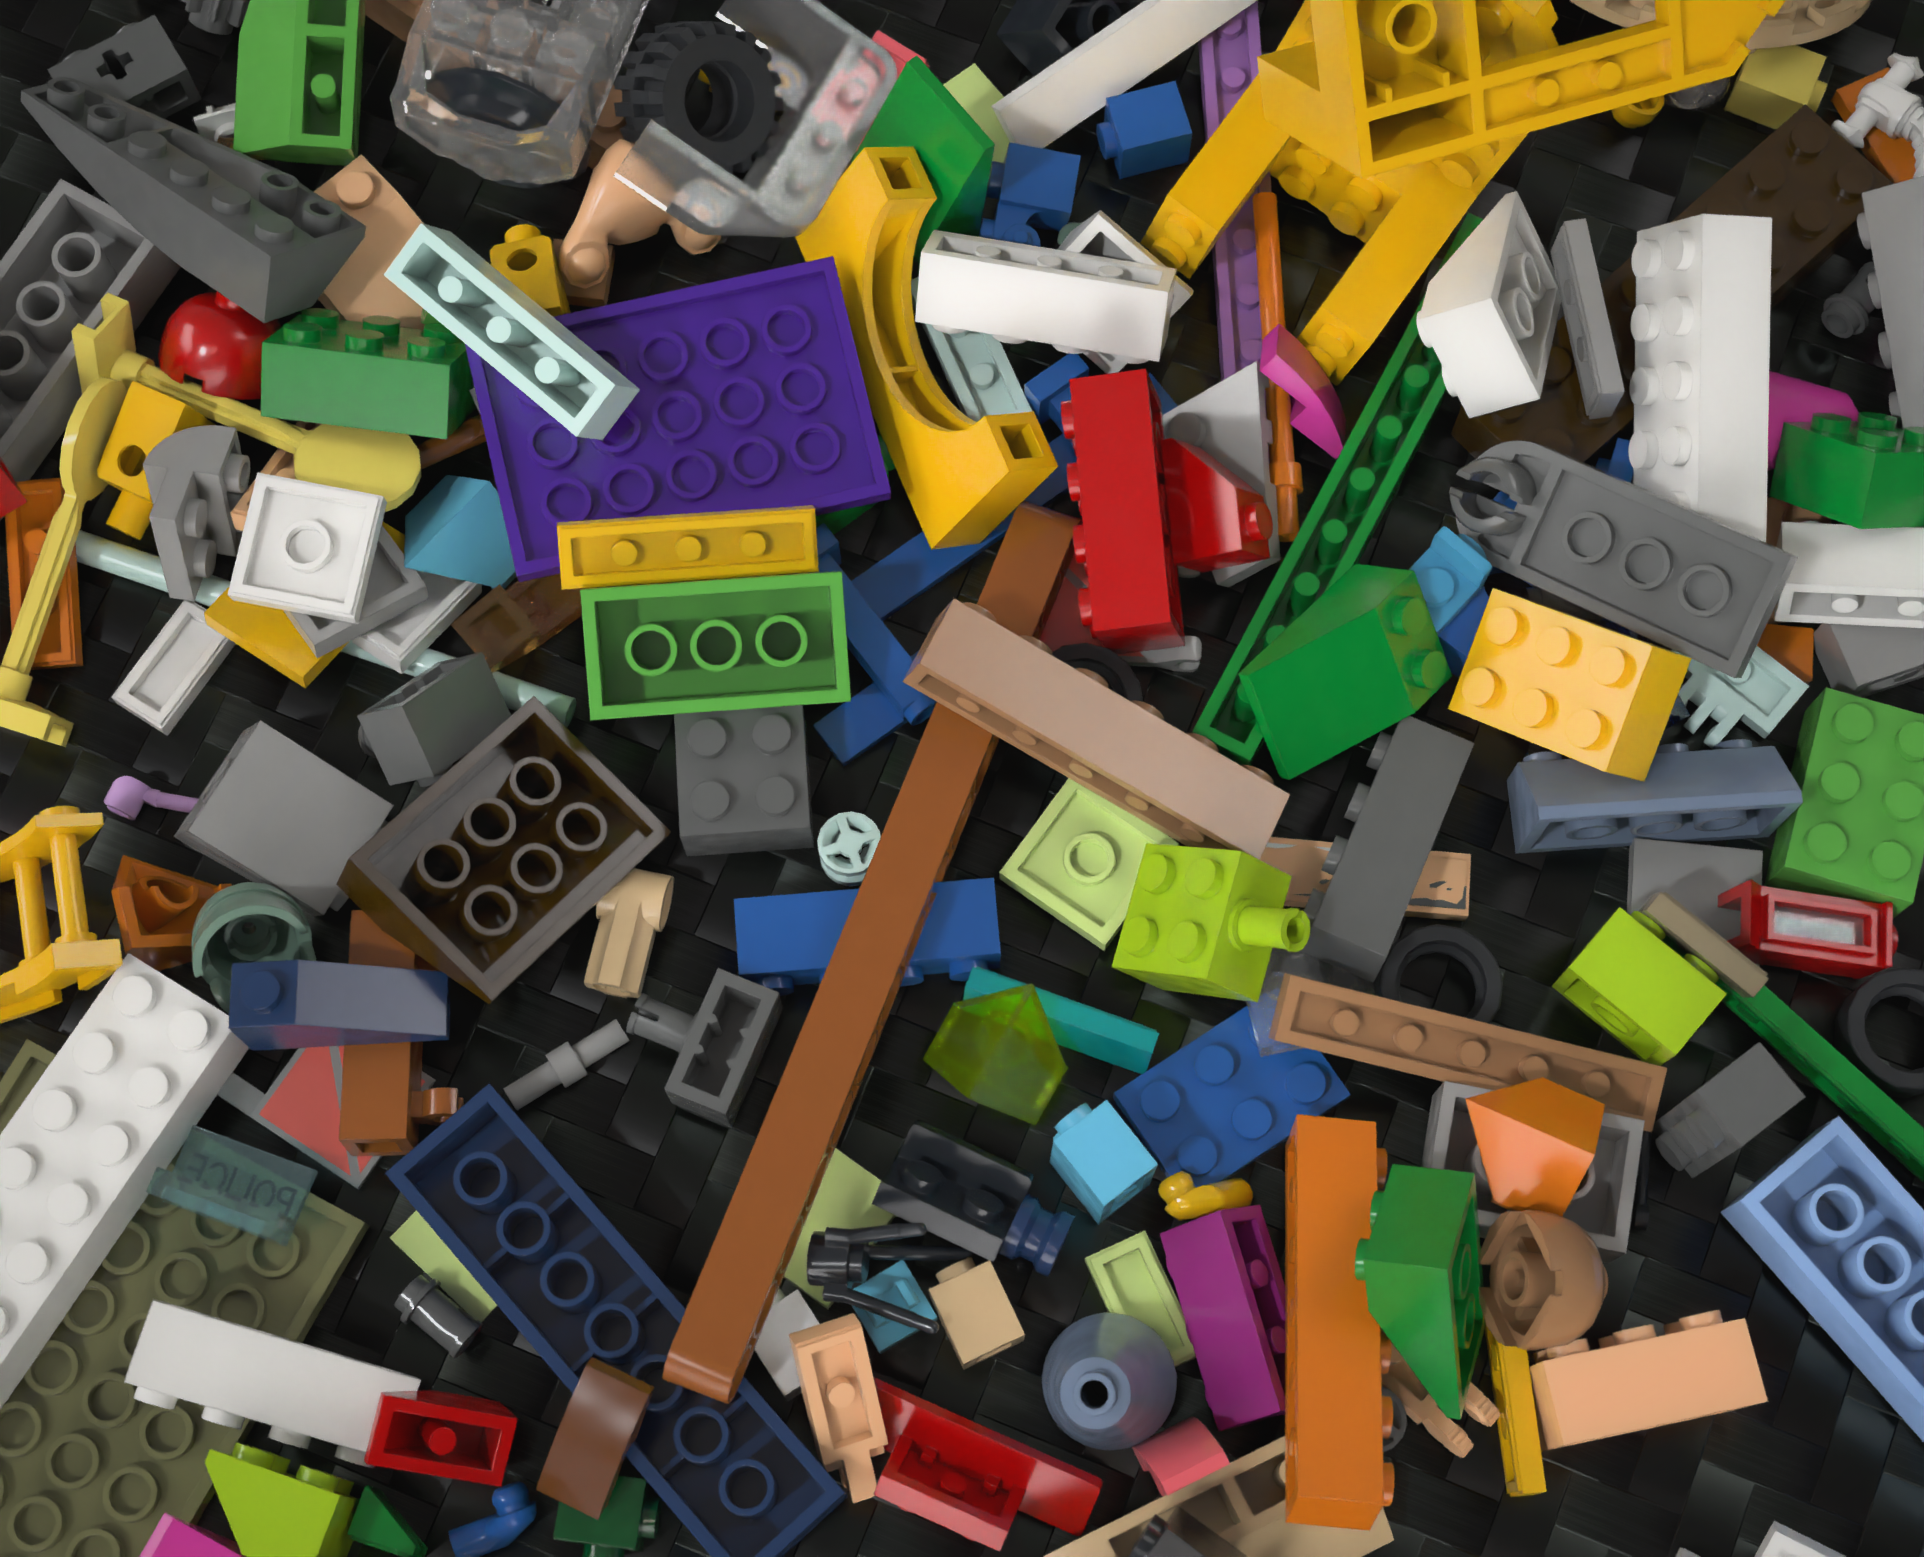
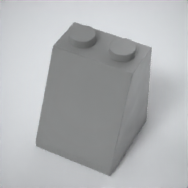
[174,721,394,916]

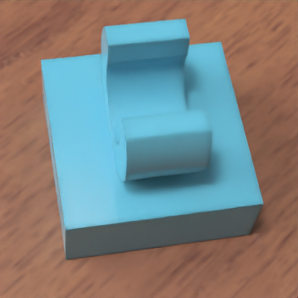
[852,1260,937,1354]

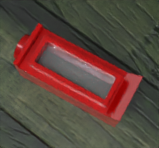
[1717,879,1898,979]

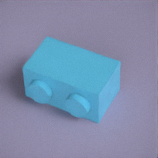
[1050,1100,1158,1225]

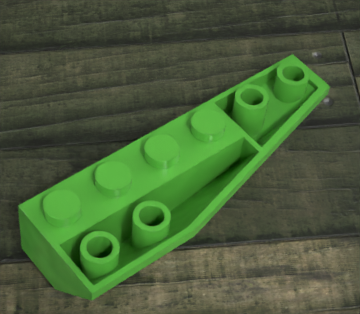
[233,0,366,166]

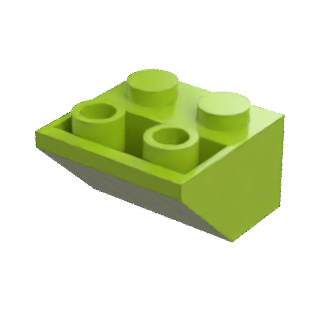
[204,1442,360,1557]

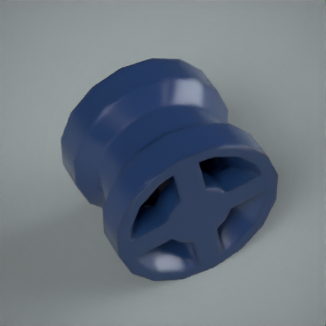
[1000,1193,1076,1277]

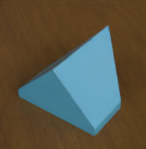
[404,475,517,593]

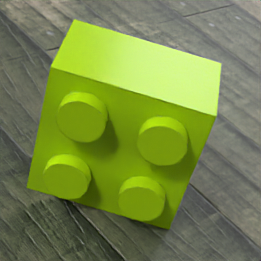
[1552,907,1727,1066]

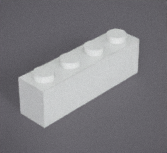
[915,230,1177,364]
[1774,521,1924,628]
[124,1299,421,1468]

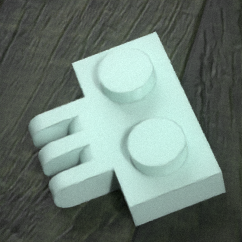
[1670,646,1809,749]

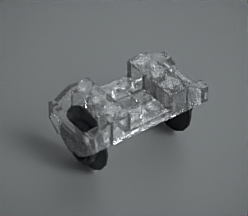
[390,0,648,189]

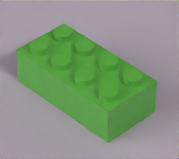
[580,571,851,720]

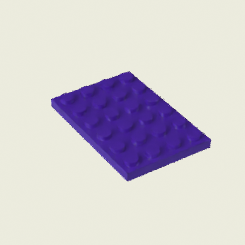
[465,256,891,582]

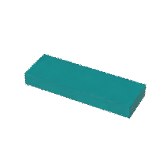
[962,966,1159,1074]

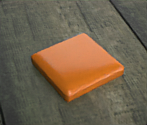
[1757,624,1814,683]

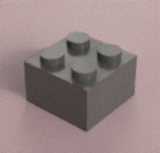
[674,705,814,856]

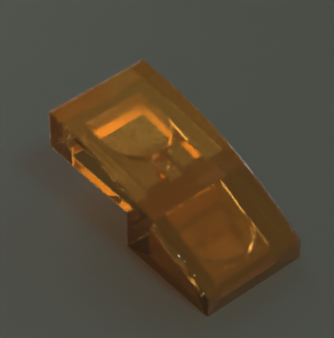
[451,573,584,673]

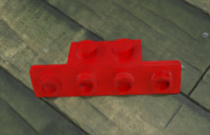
[873,1377,1103,1552]

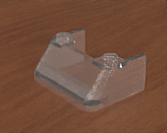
[614,0,897,237]

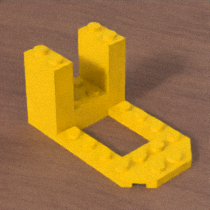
[1141,0,1559,386]
[1257,0,1786,179]

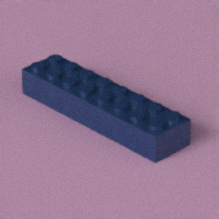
[385,1084,848,1557]

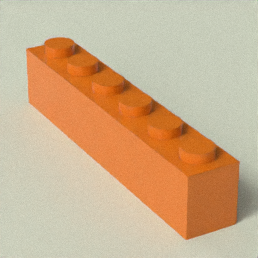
[1285,1114,1395,1531]

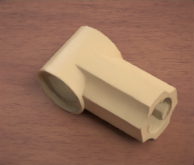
[584,868,674,998]

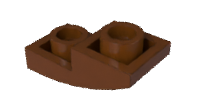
[536,1357,654,1520]

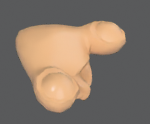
[558,139,723,289]

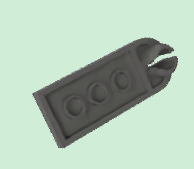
[1449,441,1798,678]

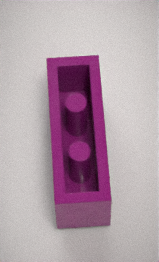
[1160,1205,1285,1432]

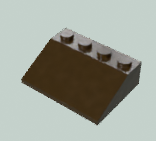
[336,696,671,1004]

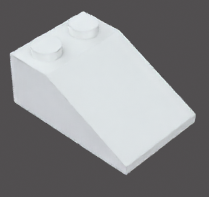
[1417,191,1561,418]

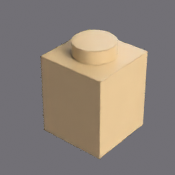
[929,1258,1025,1370]

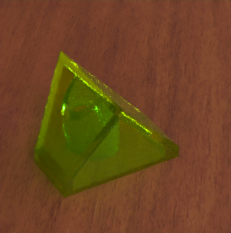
[923,983,1068,1125]

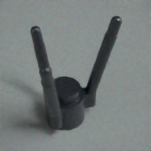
[807,1222,974,1334]

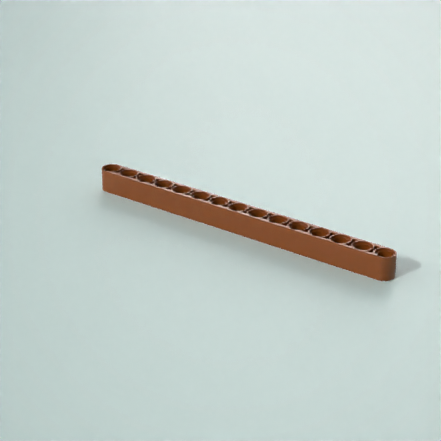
[663,500,1083,1404]

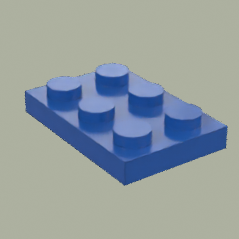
[1113,987,1351,1187]

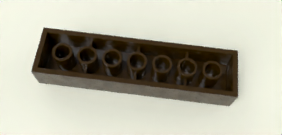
[1450,104,1893,467]

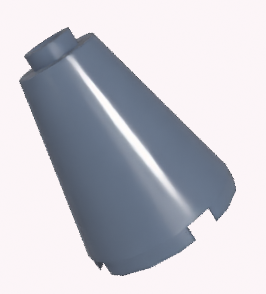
[1042,1312,1177,1450]

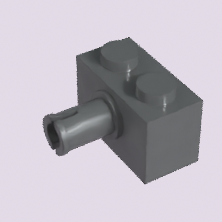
[357,652,511,787]
[626,968,784,1128]

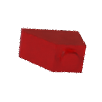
[1160,437,1273,573]
[364,1390,518,1487]

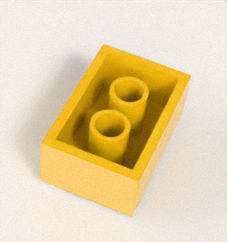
[1448,588,1692,782]

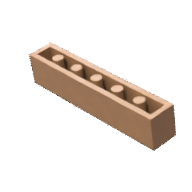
[903,598,1290,860]

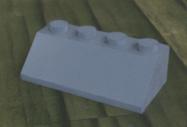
[1507,739,1803,853]

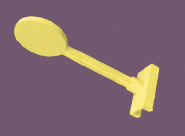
[71,292,421,512]
[0,377,128,747]

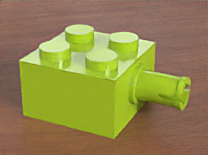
[1112,843,1311,1002]

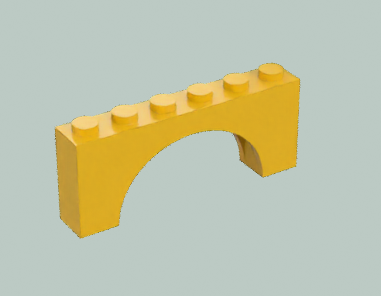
[794,146,1058,550]

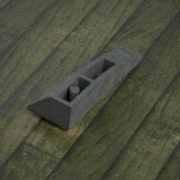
[21,77,366,323]

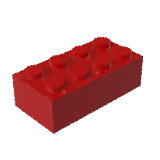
[1061,369,1185,655]

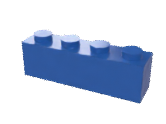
[734,878,1001,996]

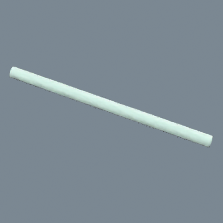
[76,530,576,728]

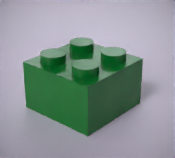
[1769,412,1924,529]

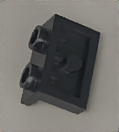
[872,1120,1034,1262]

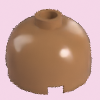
[1479,1210,1608,1350]

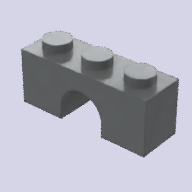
[1653,1042,1805,1178]

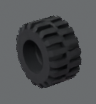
[614,21,783,179]

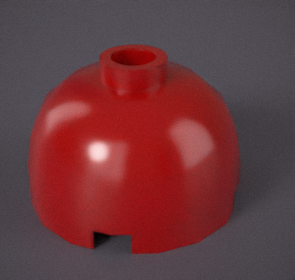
[158,291,282,400]

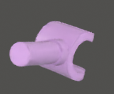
[104,776,198,821]

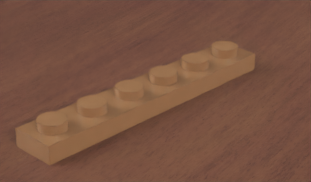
[1268,973,1667,1132]

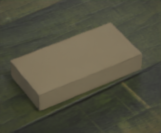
[1639,892,1768,997]

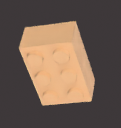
[1529,1310,1768,1452]

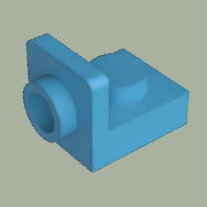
[1409,526,1492,635]

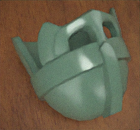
[191,882,316,1014]

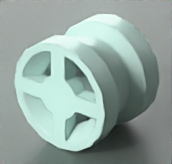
[817,811,881,886]

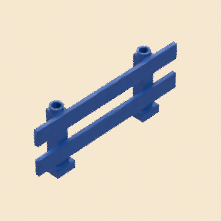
[779,353,1178,767]

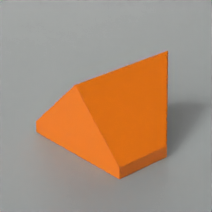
[111,855,232,971]
[1465,1077,1605,1217]

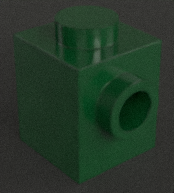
[553,1476,662,1557]

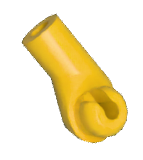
[1158,1171,1253,1220]

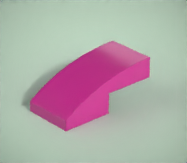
[1260,323,1346,459]

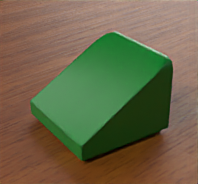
[347,1485,428,1557]

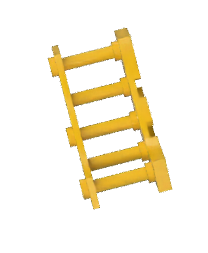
[0,806,123,1024]

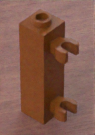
[339,910,464,1156]

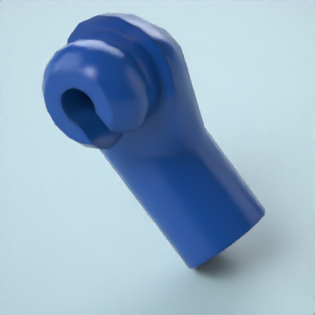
[448,1481,536,1557]

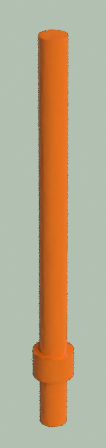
[1252,192,1303,542]

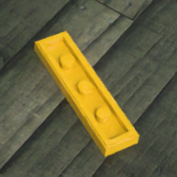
[557,505,819,590]

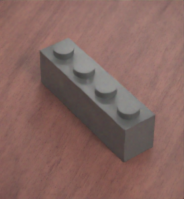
[1301,716,1474,983]

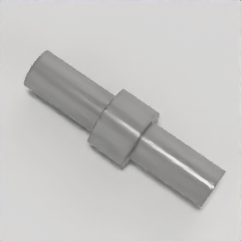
[504,1019,629,1111]

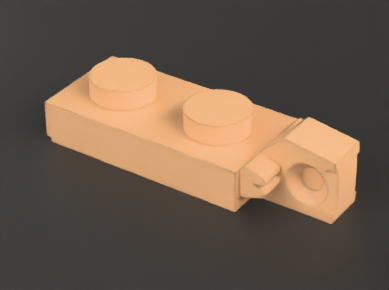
[789,1313,888,1504]

